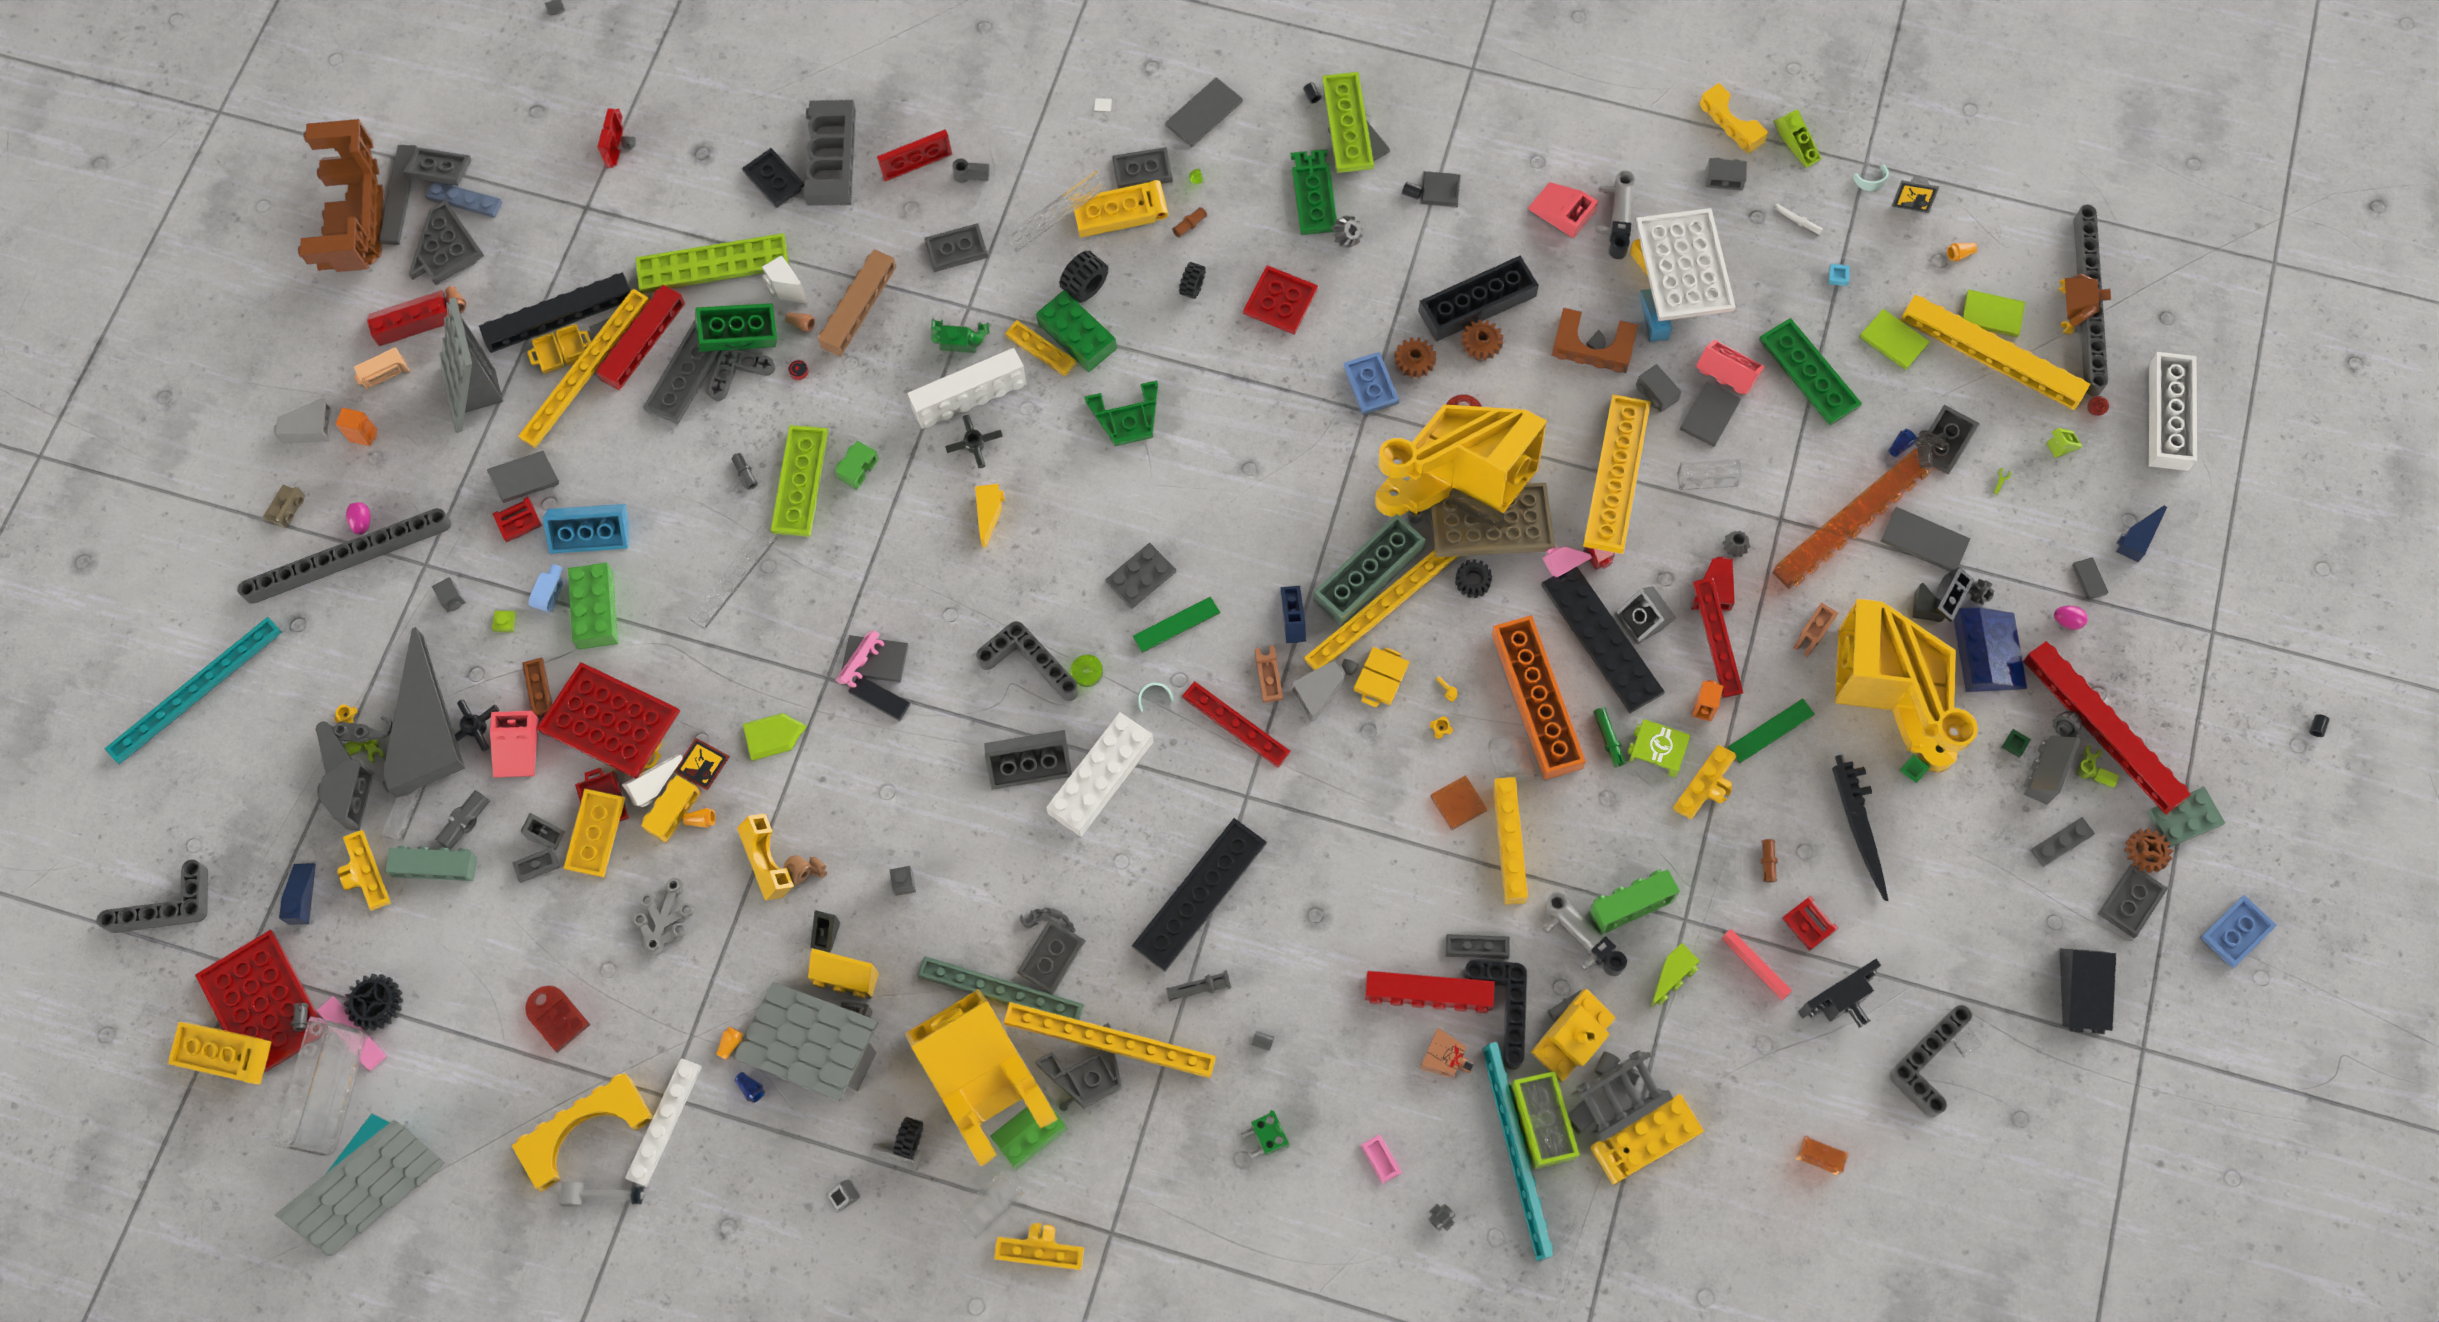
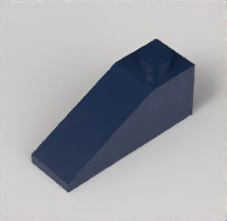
[2116,505,2167,562]
[1280,586,1306,643]
[279,863,316,925]

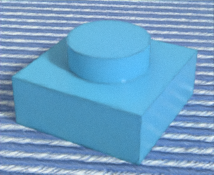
[1828,264,1850,286]

